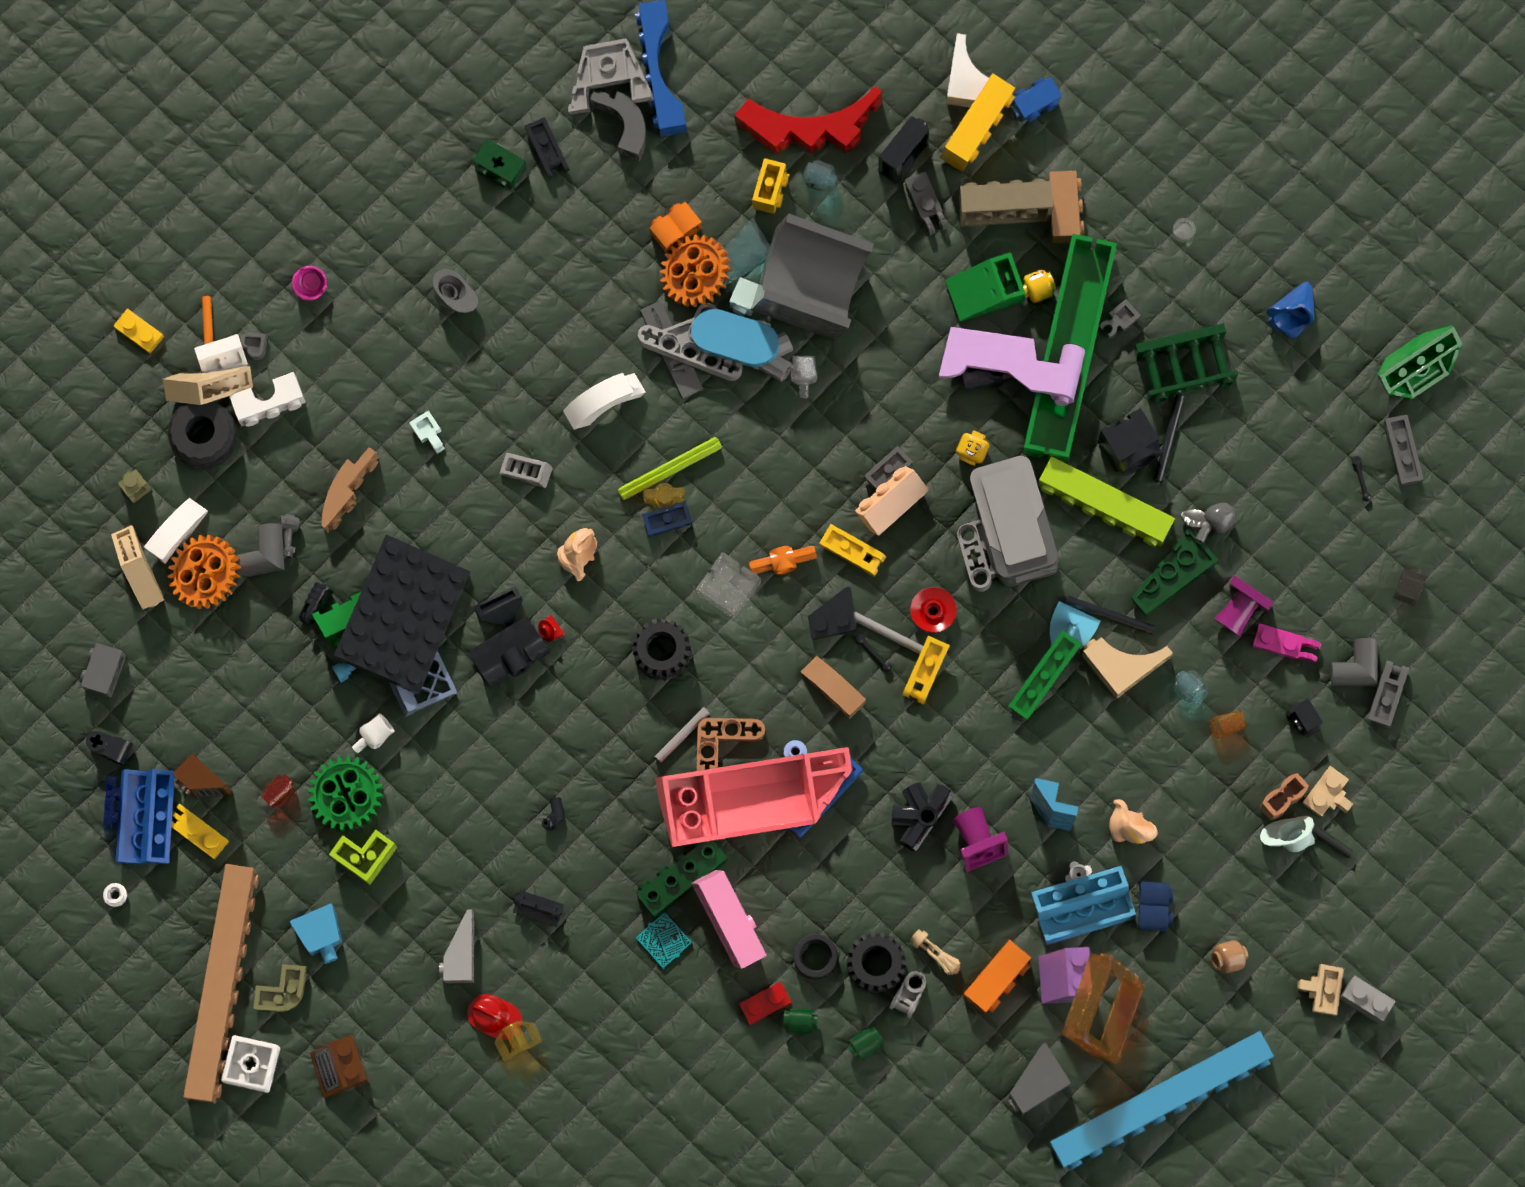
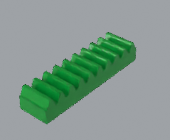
[1009,630,1082,720]

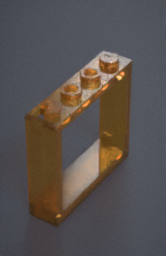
[1062,953,1145,1064]

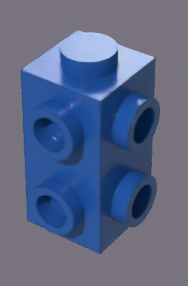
[1010,77,1062,123]

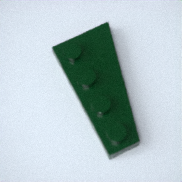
[1131,527,1219,617]

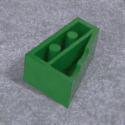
[312,592,361,647]

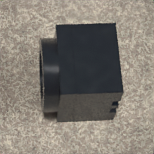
[1098,408,1162,476]

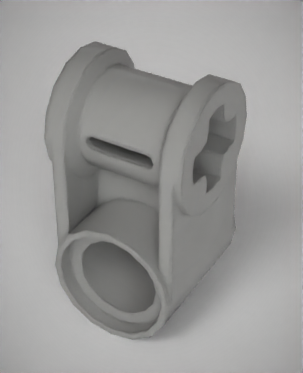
[889,971,926,1019]

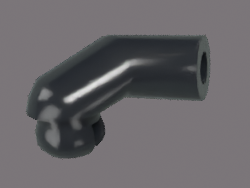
[542,797,564,831]

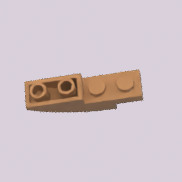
[321,447,379,533]

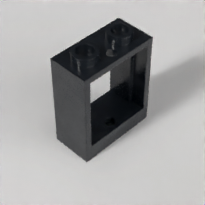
[878,116,930,184]

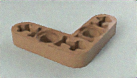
[697,718,765,771]

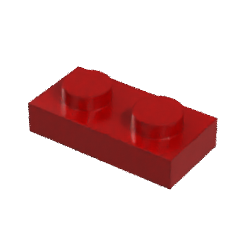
[739,982,792,1026]

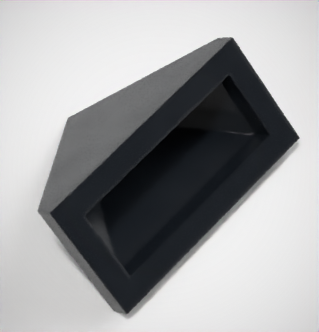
[474,586,523,627]

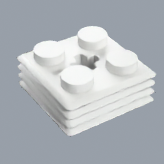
[222,1036,280,1093]

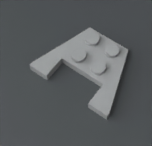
[568,38,654,115]

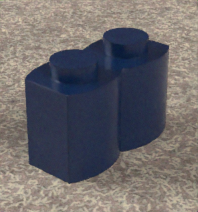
[1138,881,1174,932]

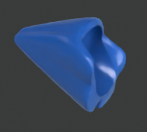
[1267,281,1314,338]

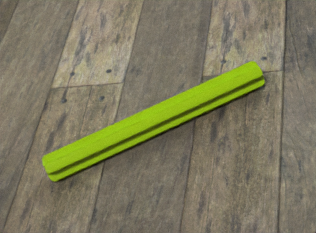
[618,437,721,500]

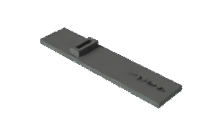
[640,301,704,399]

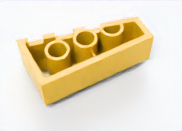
[940,73,1015,172]

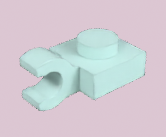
[409,411,445,454]

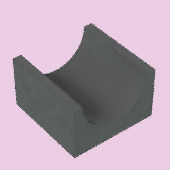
[751,214,874,340]

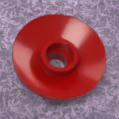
[910,587,957,633]

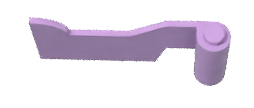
[939,327,1085,406]

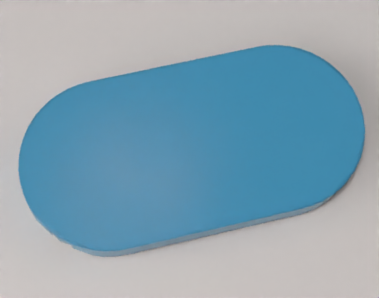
[691,309,779,367]

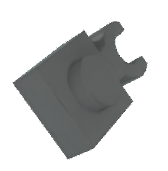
[1099,299,1141,339]

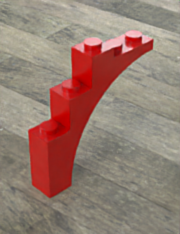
[735,86,882,154]

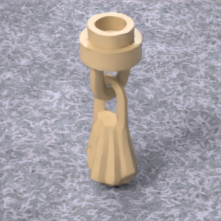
[910,929,960,975]

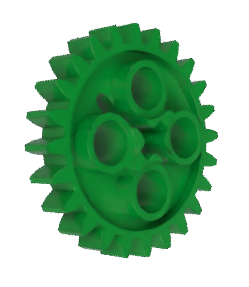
[307,755,384,832]

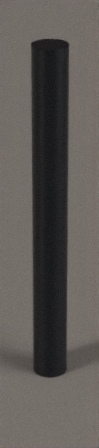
[1153,394,1185,483]
[1065,595,1155,635]

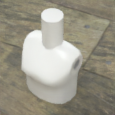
[352,714,394,753]

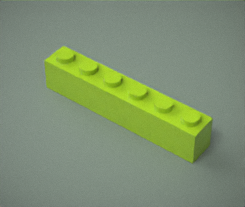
[1038,456,1175,547]

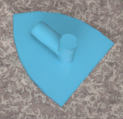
[1050,601,1101,650]

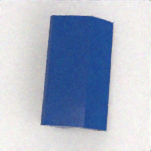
[116,769,175,865]

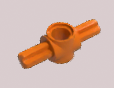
[749,546,817,575]

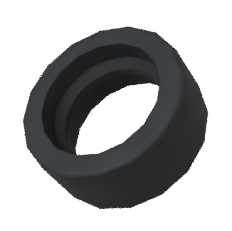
[793,933,838,980]

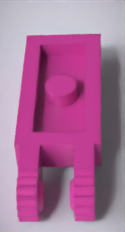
[1252,623,1321,663]

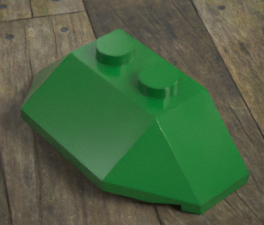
[1377,325,1463,399]

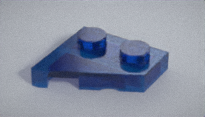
[103,776,121,830]

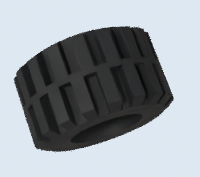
[632,618,691,681]
[847,932,906,994]

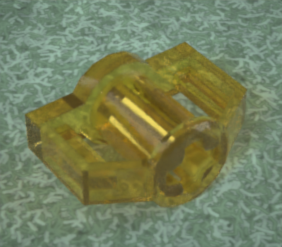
[643,483,686,508]
[495,1021,543,1062]

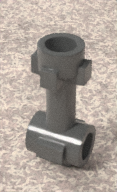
[278,514,299,558]

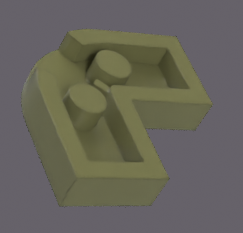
[253,964,307,1012]

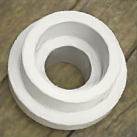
[103,883,127,907]

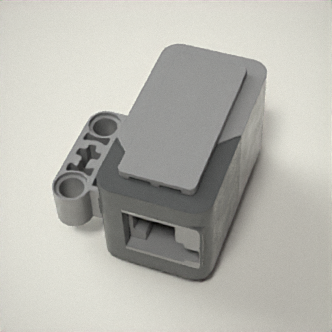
[957,456,1059,592]

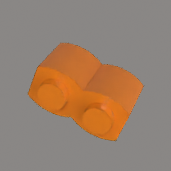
[650,202,702,253]

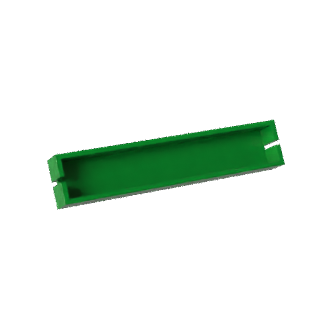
[1023,234,1117,464]

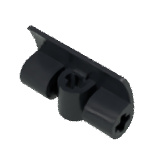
[469,616,550,689]

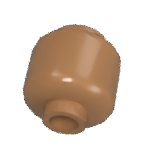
[1211,940,1248,974]

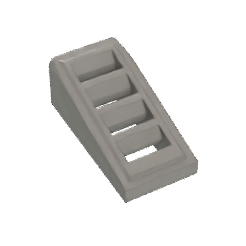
[499,452,552,488]

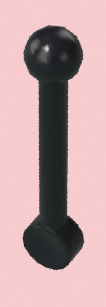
[1352,456,1371,502]
[856,634,892,672]

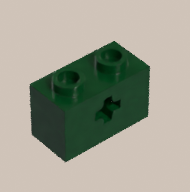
[473,139,527,190]

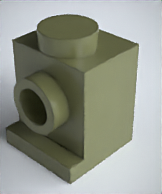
[118,470,152,504]

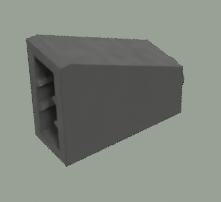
[1008,1043,1071,1115]

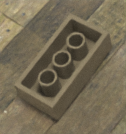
[959,179,1053,227]

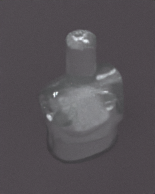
[791,356,817,398]

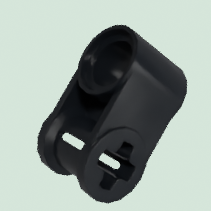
[86,731,133,766]

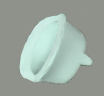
[1260,816,1315,852]

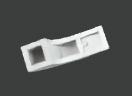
[563,373,645,430]

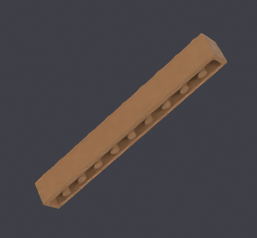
[184,864,259,1103]

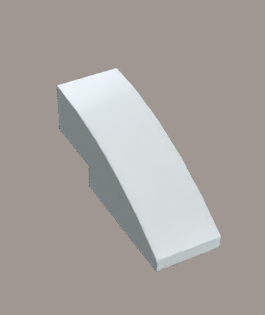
[144,498,208,564]

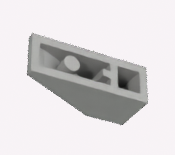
[439,910,474,983]

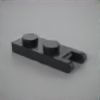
[525,117,570,179]

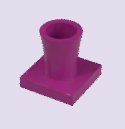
[1214,575,1273,637]
[953,807,1009,873]

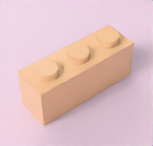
[855,466,929,536]

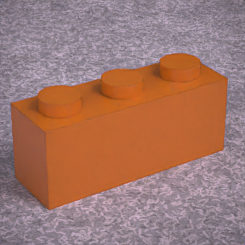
[963,940,1031,1014]

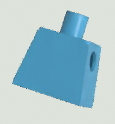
[290,904,342,964]

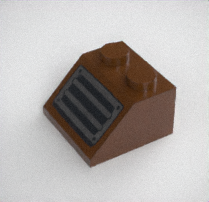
[173,754,233,797]
[310,1035,369,1098]

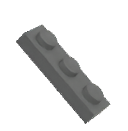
[1384,415,1424,486]

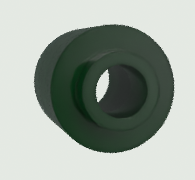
[783,1008,818,1033]
[848,1027,884,1060]

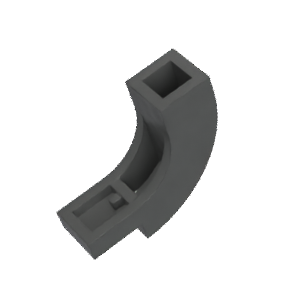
[590,92,646,162]

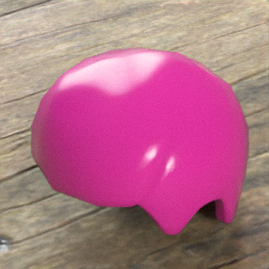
[292,266,327,300]

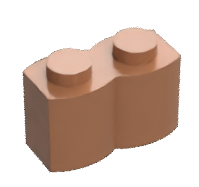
[1260,773,1309,820]

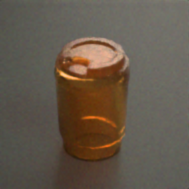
[1209,711,1247,739]

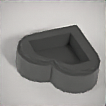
[240,332,268,360]

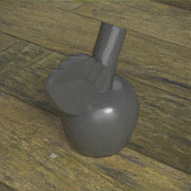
[1181,502,1236,544]

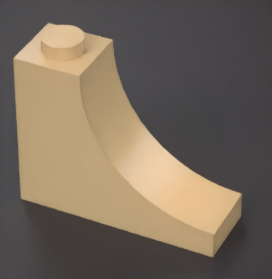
[163,365,253,405]
[111,525,164,609]
[1082,637,1173,699]

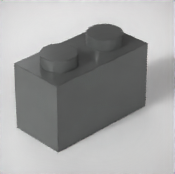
[80,643,127,698]

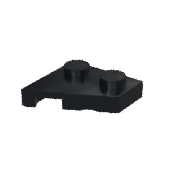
[808,587,858,640]

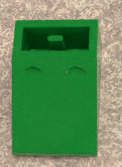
[945,252,1025,322]

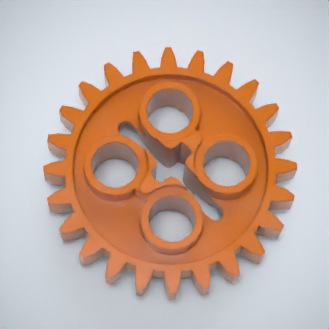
[660,234,732,308]
[168,535,241,609]

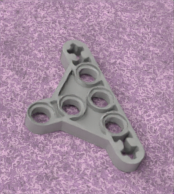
[637,303,743,381]

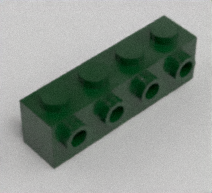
[636,840,728,919]

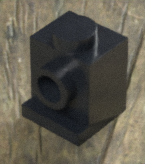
[1286,698,1323,738]

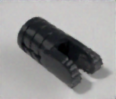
[299,582,334,625]

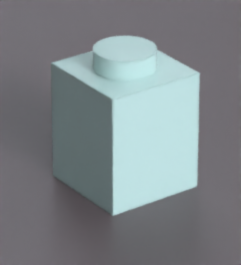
[729,277,758,316]

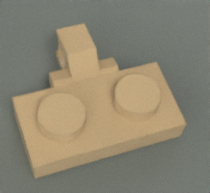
[1302,766,1353,818]
[1297,964,1344,1016]

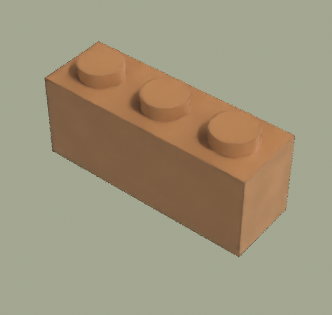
[1048,171,1084,243]

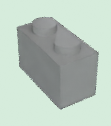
[1340,976,1395,1024]

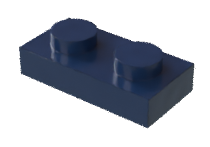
[642,501,693,537]

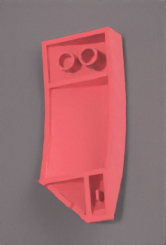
[655,747,852,847]

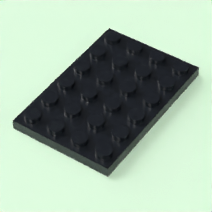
[333,534,471,695]

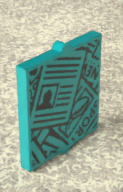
[636,912,692,968]

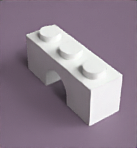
[229,372,306,427]

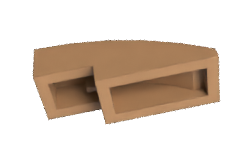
[800,656,866,719]

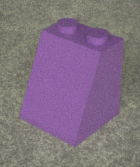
[1038,947,1093,1004]

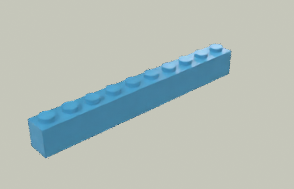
[1049,1031,1274,1170]

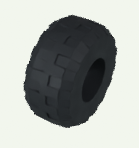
[167,401,238,469]

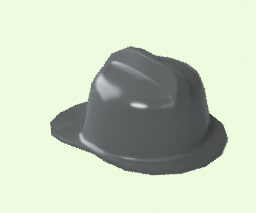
[432,269,478,313]

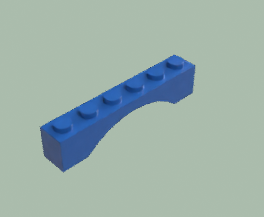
[635,0,687,136]

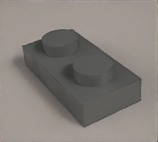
[864,446,913,490]

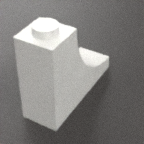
[946,34,989,107]

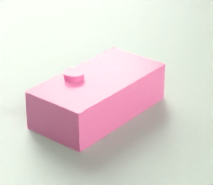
[692,870,767,969]

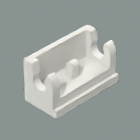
[194,334,248,373]

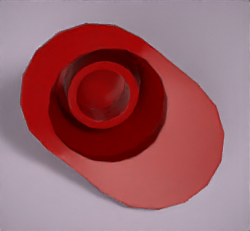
[467,994,522,1040]

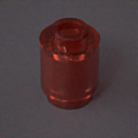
[261,774,295,809]

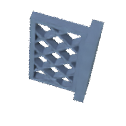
[389,651,457,717]

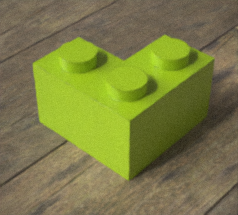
[329,830,398,885]

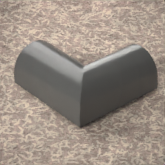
[235,523,284,577]
[1330,638,1378,687]

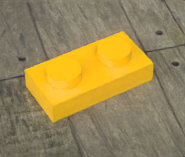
[114,309,164,354]

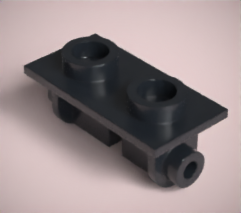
[513,890,564,927]

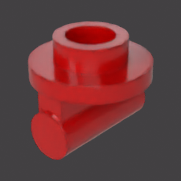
[538,615,565,642]

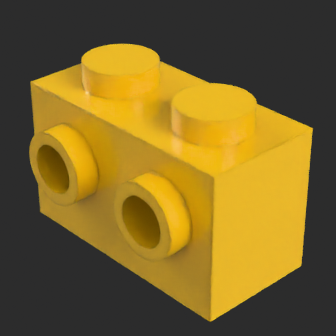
[752,158,789,214]

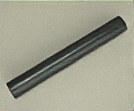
[1290,811,1354,859]

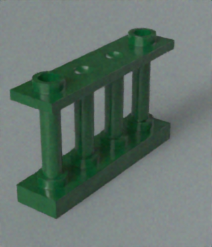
[1134,323,1238,402]

